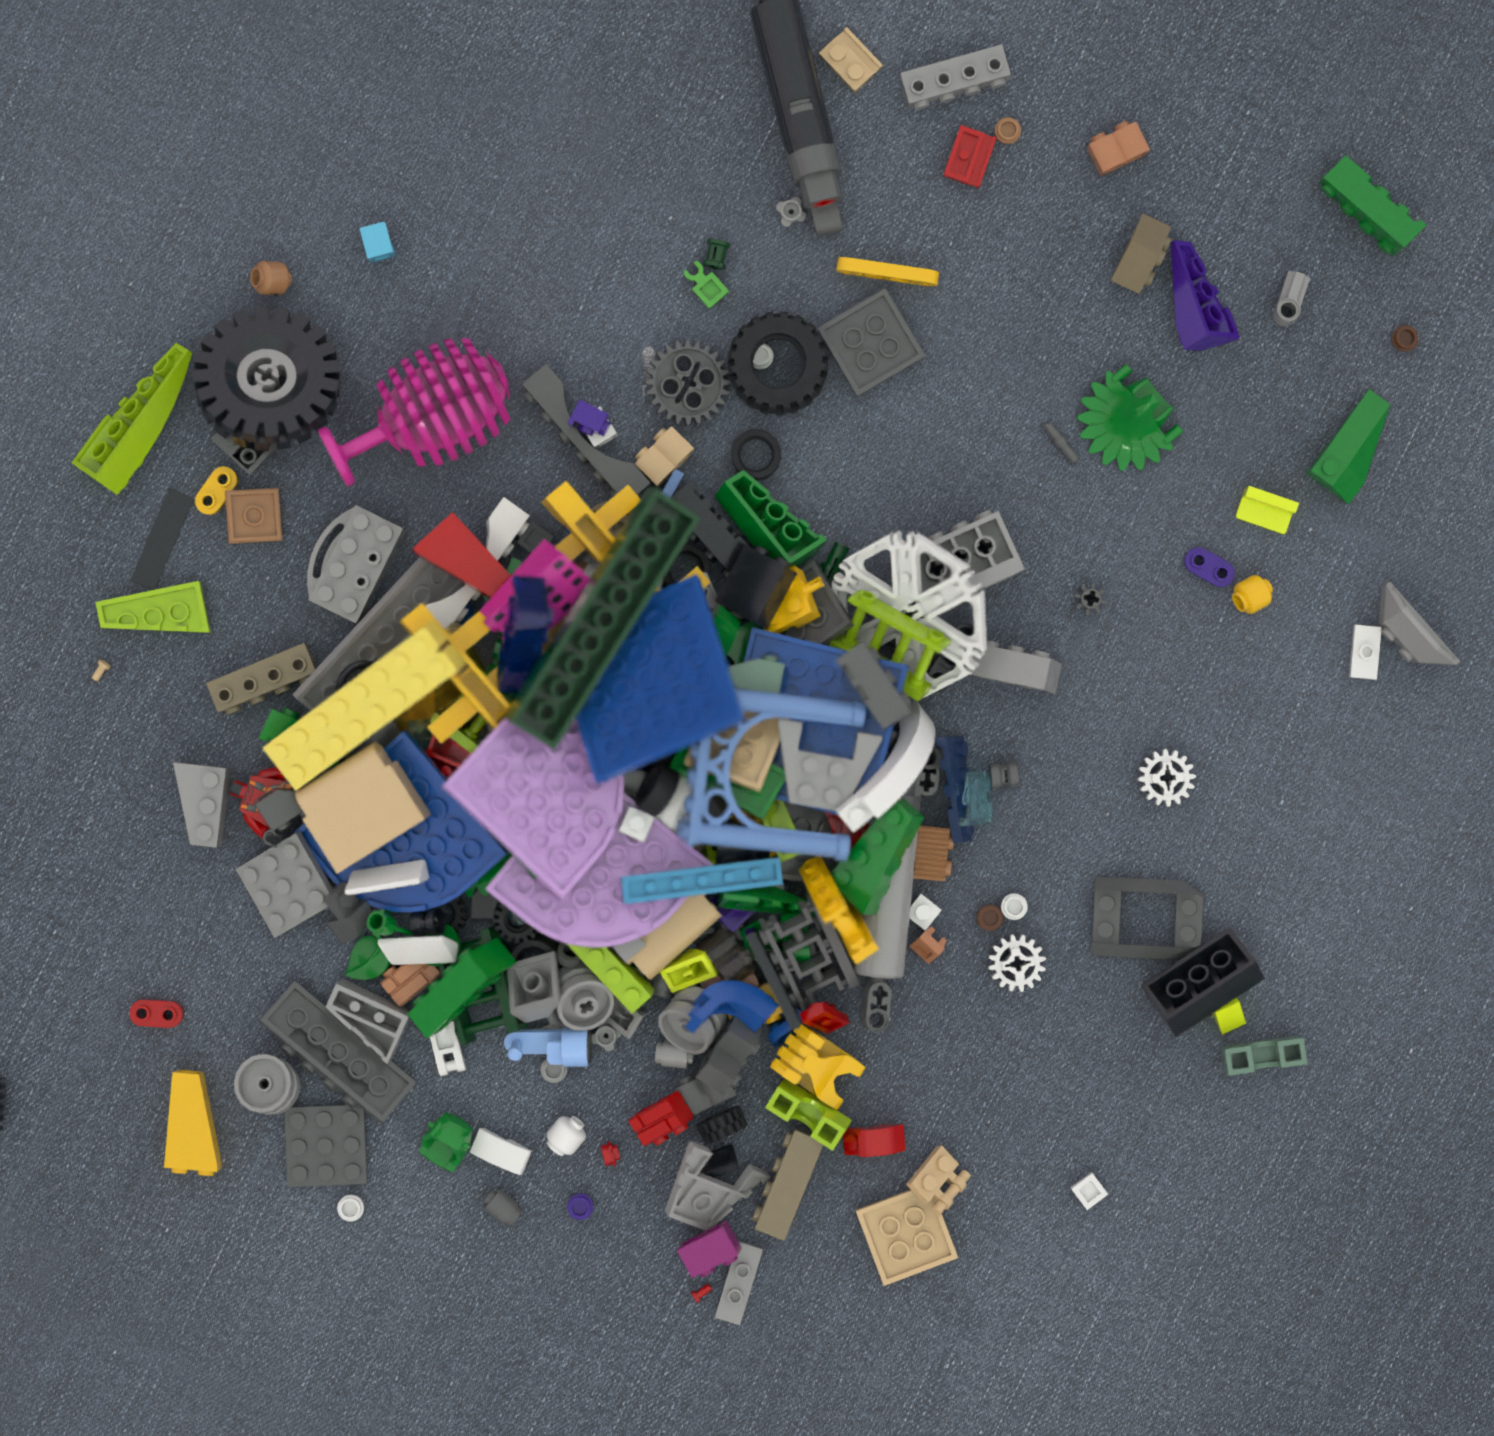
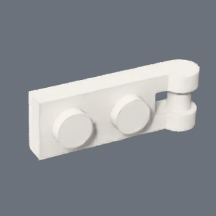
[430,1020,466,1077]

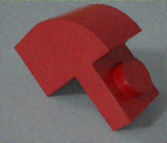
[843,1124,906,1157]

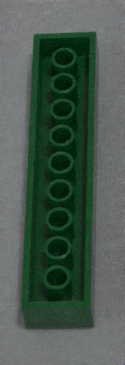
[503,487,701,750]

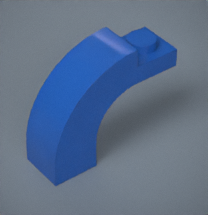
[685,981,779,1034]

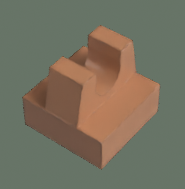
[909,926,947,964]

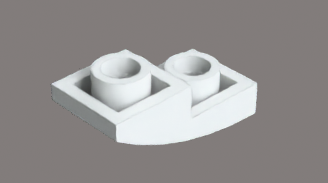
[470,1128,532,1175]

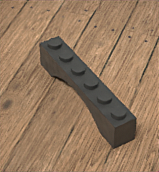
[522,364,651,497]
[253,720,400,831]

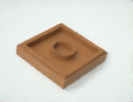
[225,488,282,544]

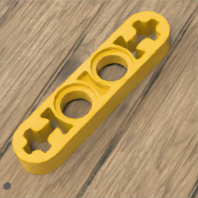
[836,257,939,287]

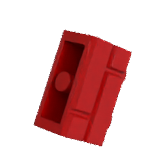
[629,1091,693,1146]

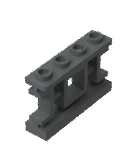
[758,893,860,1011]

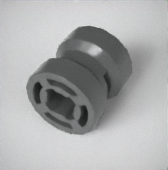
[989,761,1019,789]

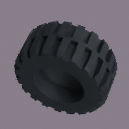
[728,311,829,416]

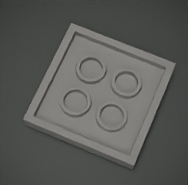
[236,831,333,938]

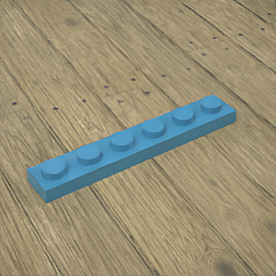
[620,857,783,904]

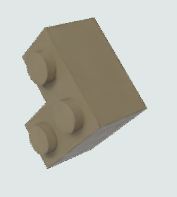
[1111,213,1172,294]

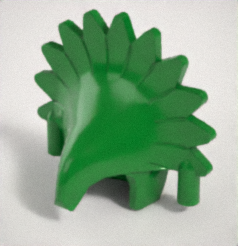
[1077,364,1183,471]

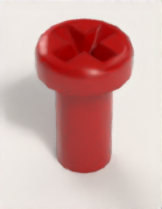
[690,1283,712,1303]

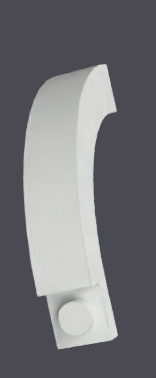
[835,700,935,832]

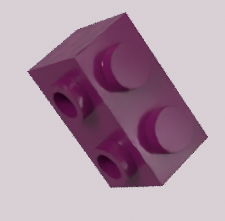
[677,1220,742,1278]

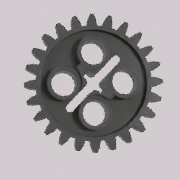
[644,339,730,426]

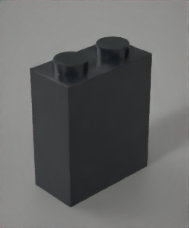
[715,545,797,629]

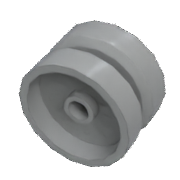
[555,962,614,1031]
[658,986,727,1054]
[234,1054,301,1116]

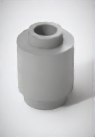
[655,1040,694,1069]

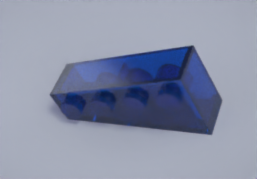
[496,575,553,693]

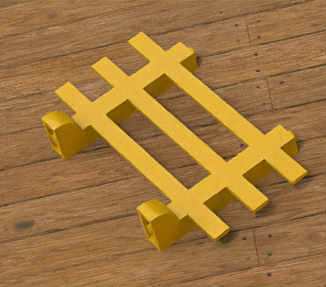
[399,481,711,743]

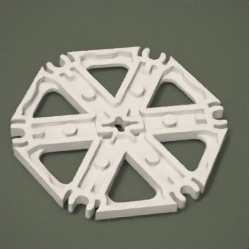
[832,531,987,698]

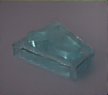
[959,770,993,827]

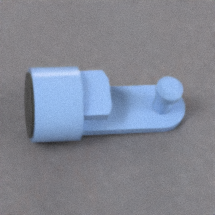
[504,1027,592,1067]

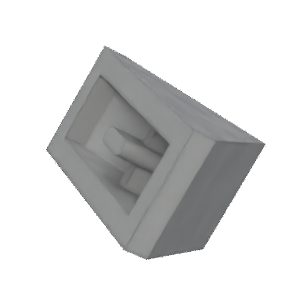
[606,994,646,1039]

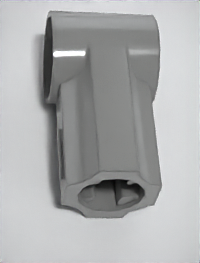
[1272,271,1310,326]

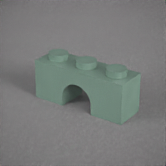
[1220,1035,1308,1076]

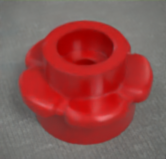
[600,1141,620,1167]

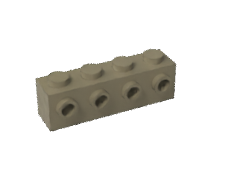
[206,643,317,716]
[751,1127,823,1241]

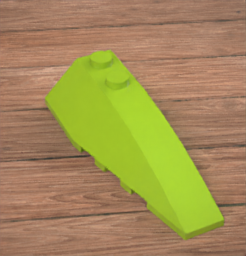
[72,343,192,495]

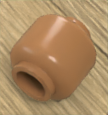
[250,261,292,296]

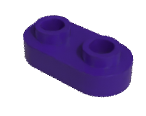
[1184,547,1235,587]

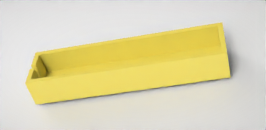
[263,620,466,790]

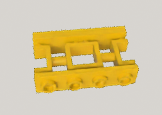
[798,856,879,964]

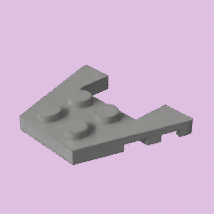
[777,718,882,810]
[665,1141,770,1231]

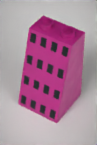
[479,539,590,652]

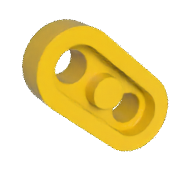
[195,466,238,515]

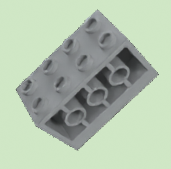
[920,510,1025,593]

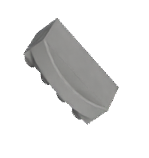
[307,505,406,624]

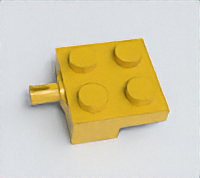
[764,566,824,634]

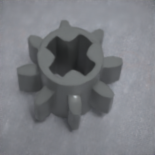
[1073,583,1107,616]

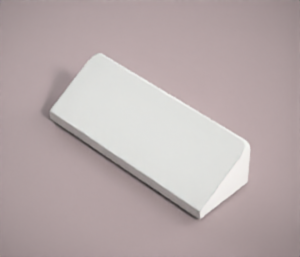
[345,859,429,895]
[378,936,458,965]

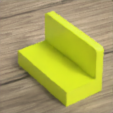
[1235,486,1299,534]

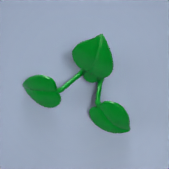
[345,909,461,980]

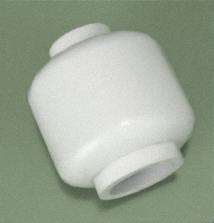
[547,1116,586,1156]

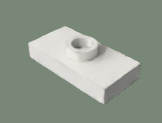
[1349,625,1382,680]

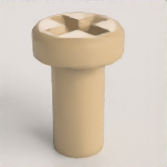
[91,660,110,681]

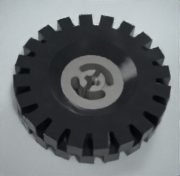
[193,306,340,451]

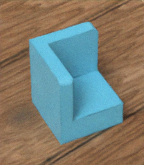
[359,222,396,263]

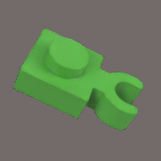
[683,261,729,310]

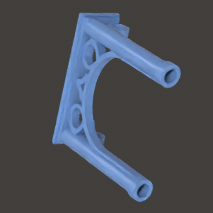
[676,689,866,862]

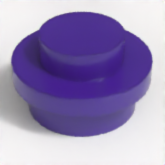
[567,1193,594,1220]

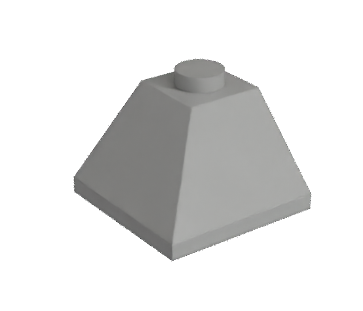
[507,951,560,1023]

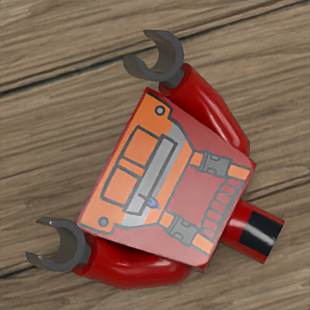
[229,766,293,848]

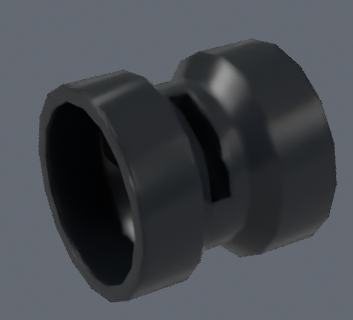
[409,908,446,937]

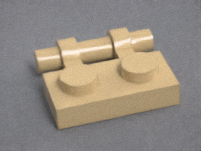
[906,1145,971,1216]

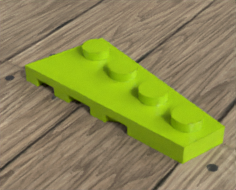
[95,581,211,633]

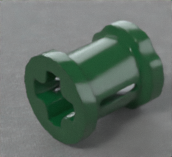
[702,238,731,270]

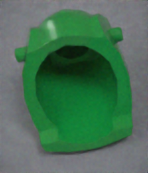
[419,1112,473,1173]

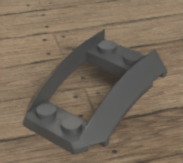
[1091,876,1205,960]

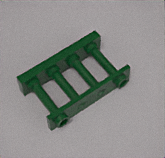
[439,926,528,1046]

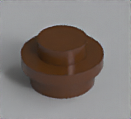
[1391,325,1418,352]

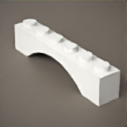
[425,497,530,636]

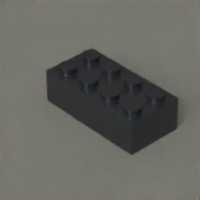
[1141,927,1265,1037]

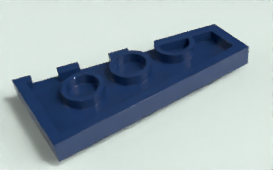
[936,736,974,843]

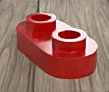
[129,999,184,1028]

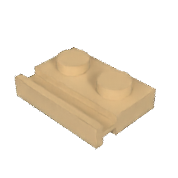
[819,27,883,93]

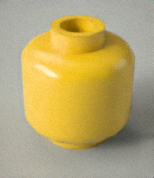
[1232,575,1273,614]

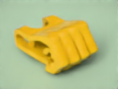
[770,1024,866,1110]

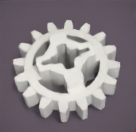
[1137,749,1196,807]
[988,934,1046,992]

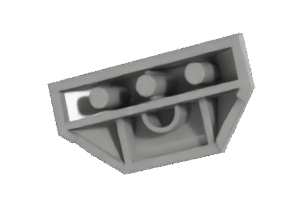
[1379,582,1460,666]

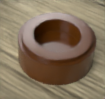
[976,904,1003,931]

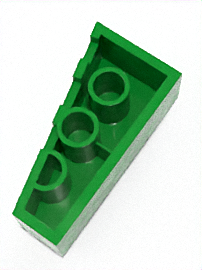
[714,470,828,568]

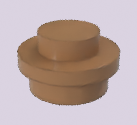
[994,117,1021,144]

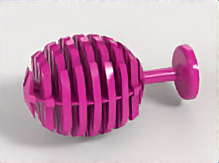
[318,338,510,487]

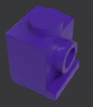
[568,399,611,437]

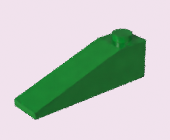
[1305,389,1390,505]
[716,886,816,918]

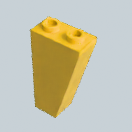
[164,1069,222,1176]

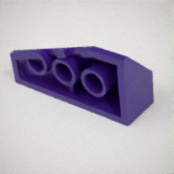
[1171,240,1240,351]

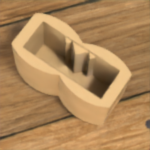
[635,426,695,488]

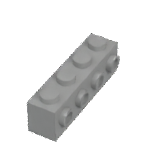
[899,44,1011,110]

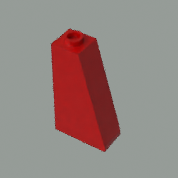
[411,512,511,599]

